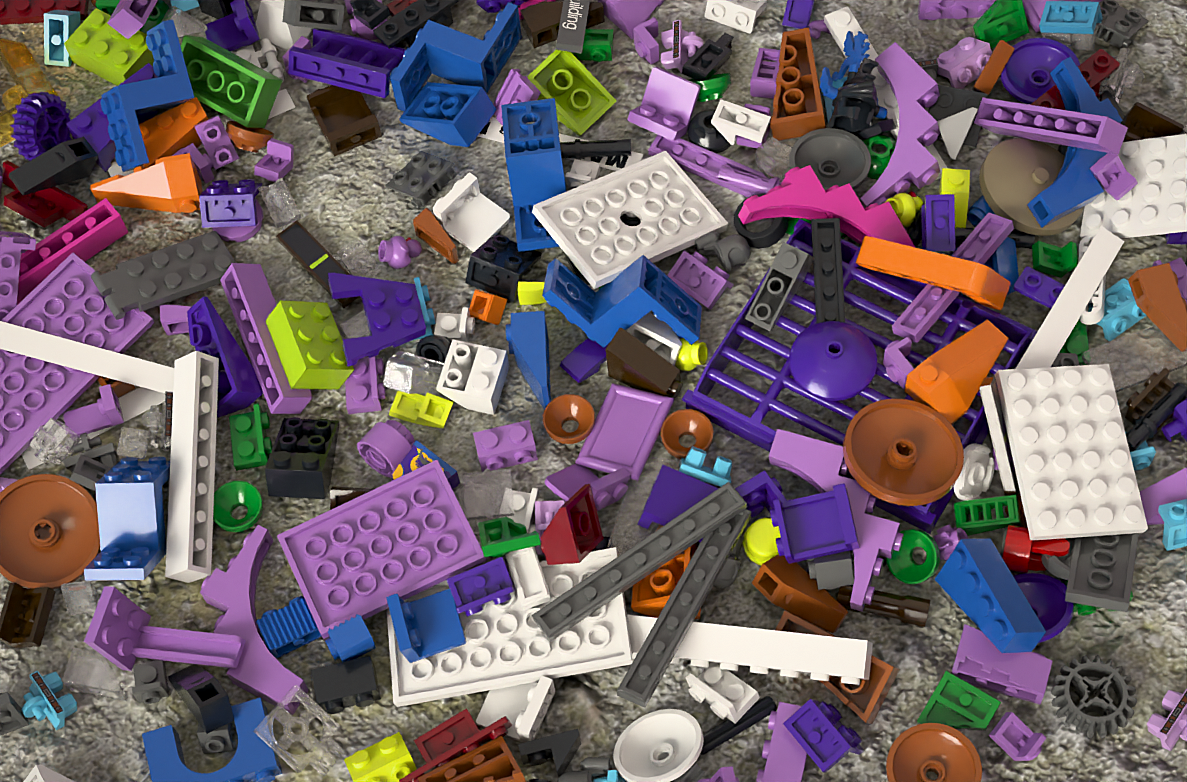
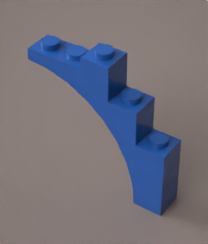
[1027,57,1123,228]

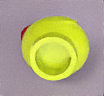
[885,191,923,228]
[675,337,708,371]

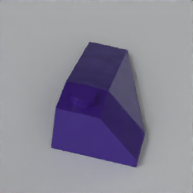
[187,296,263,418]

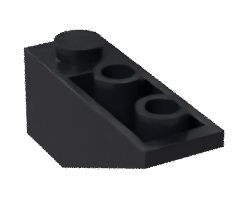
[9,137,98,196]
[168,664,234,734]

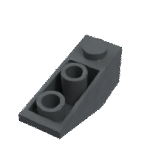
[745,242,815,332]

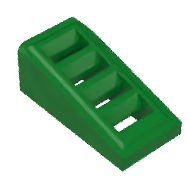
[954,495,1021,536]

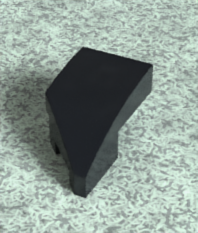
[350,0,391,30]

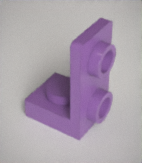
[63,384,124,439]

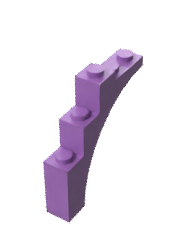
[860,42,940,209]
[769,429,904,612]
[200,525,309,715]

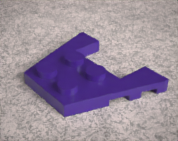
[328,273,426,366]

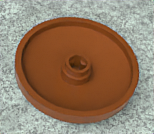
[843,399,964,506]
[0,474,101,590]

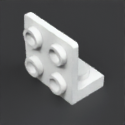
[476,675,555,743]

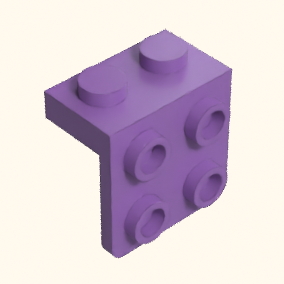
[544,464,631,511]

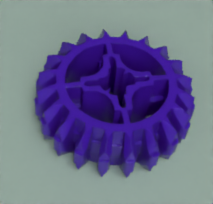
[10,92,72,161]

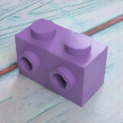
[473,420,538,473]

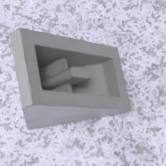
[937,107,978,161]

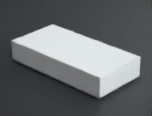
[505,546,552,610]

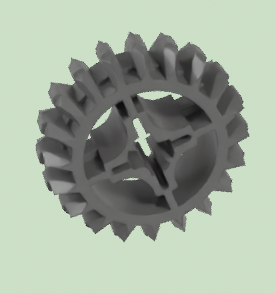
[1051,655,1137,739]

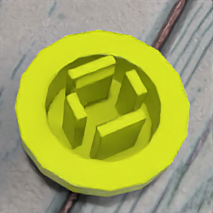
[743,517,781,566]

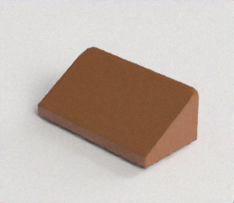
[972,40,1015,95]

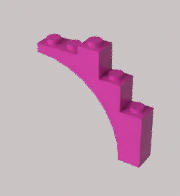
[738,165,916,248]

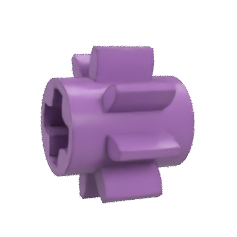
[934,524,969,561]

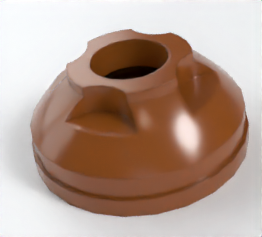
[226,121,274,152]
[543,394,595,444]
[661,409,713,459]

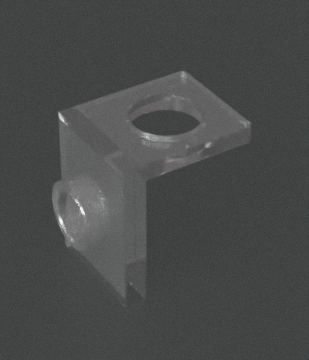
[332,241,381,278]

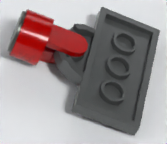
[1000,525,1139,612]

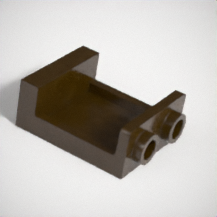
[307,85,382,157]

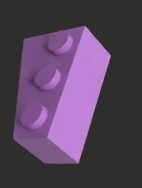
[951,624,1052,705]

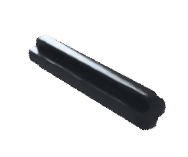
[700,696,777,755]

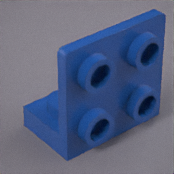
[386,589,466,663]

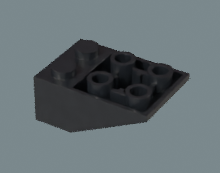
[265,417,339,499]

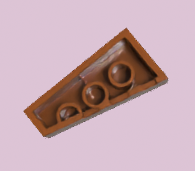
[770,27,826,141]
[775,611,900,724]

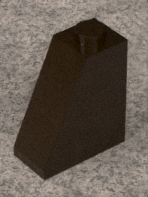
[605,328,683,398]

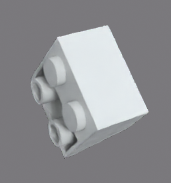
[436,339,510,415]

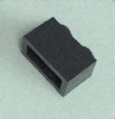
[311,656,381,714]

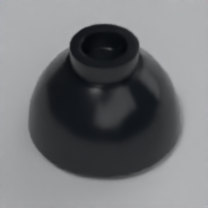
[416,335,452,372]

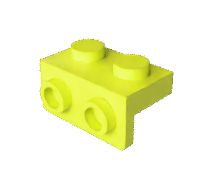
[344,732,417,782]

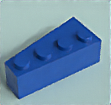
[935,538,1046,653]

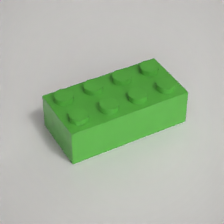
[181,35,283,128]

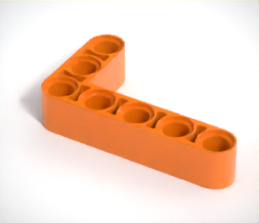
[856,236,1011,310]

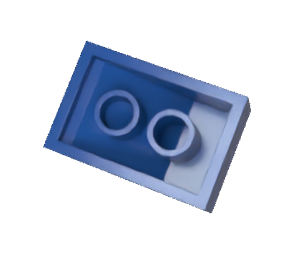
[399,82,497,147]
[506,311,551,410]

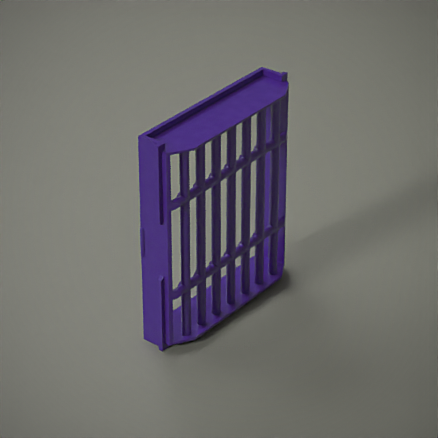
[682,219,1038,534]

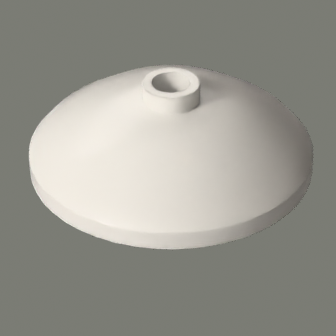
[613,709,704,782]

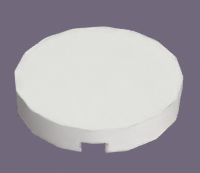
[953,443,994,501]

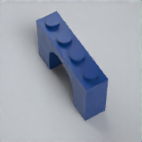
[142,697,283,782]

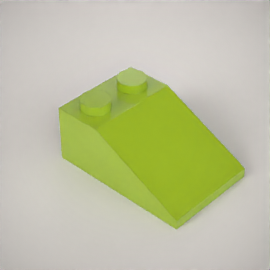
[527,50,617,136]

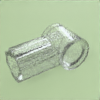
[1043,24,1098,51]

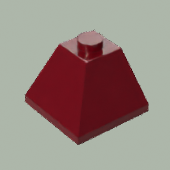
[541,484,604,565]

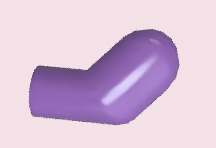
[808,20,832,39]

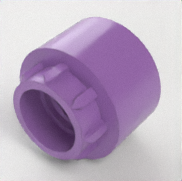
[357,420,415,478]

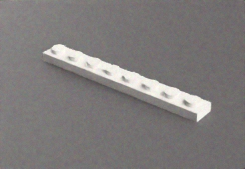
[824,6,947,180]

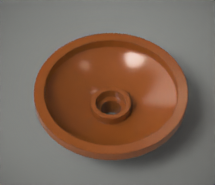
[886,723,982,782]

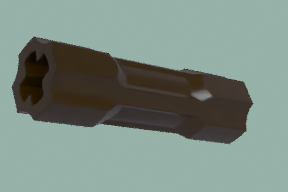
[837,585,930,627]

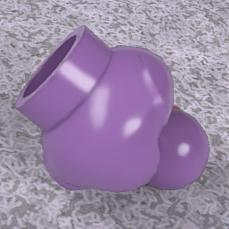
[378,236,422,269]

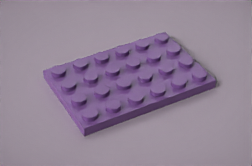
[277,460,487,639]

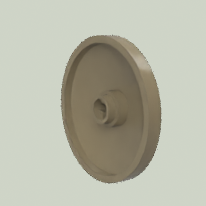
[979,138,1084,236]

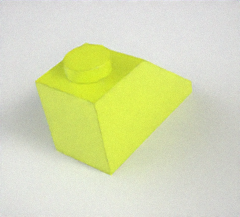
[939,168,970,228]

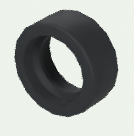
[734,193,788,249]

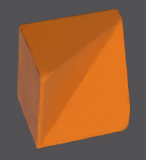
[469,289,507,325]

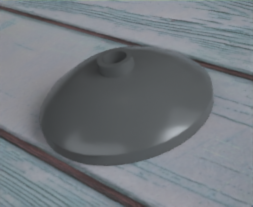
[789,128,871,191]

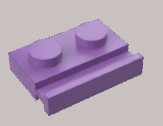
[493,69,541,126]

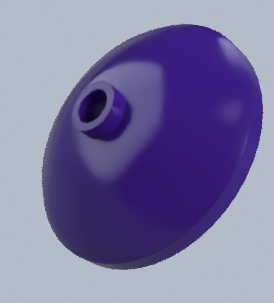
[1000,38,1080,105]
[789,321,877,401]
[1013,573,1074,643]

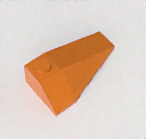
[90,153,203,213]
[905,319,1008,425]
[631,525,701,620]

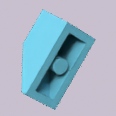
[44,10,80,67]

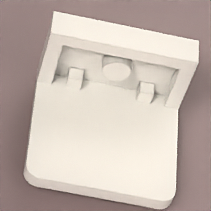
[433,172,510,252]

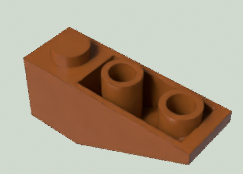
[1128,263,1187,352]
[752,555,848,633]

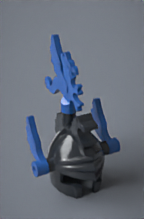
[819,31,887,133]

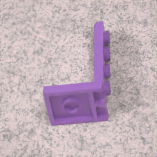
[0,231,36,321]
[84,586,246,671]

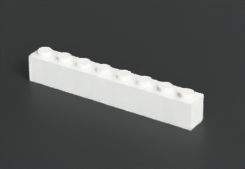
[165,351,219,583]
[627,615,873,685]

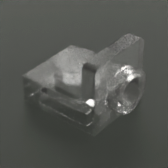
[117,427,160,459]

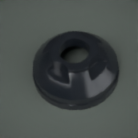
[688,109,731,154]

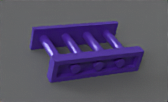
[288,28,406,98]

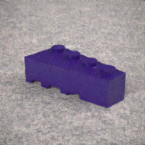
[66,63,159,173]

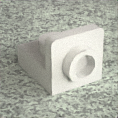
[565,159,601,191]
[434,307,475,342]

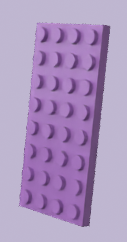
[0,252,154,475]

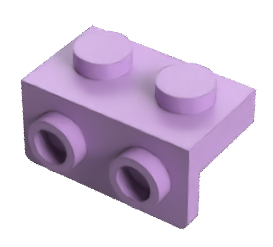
[937,36,992,89]

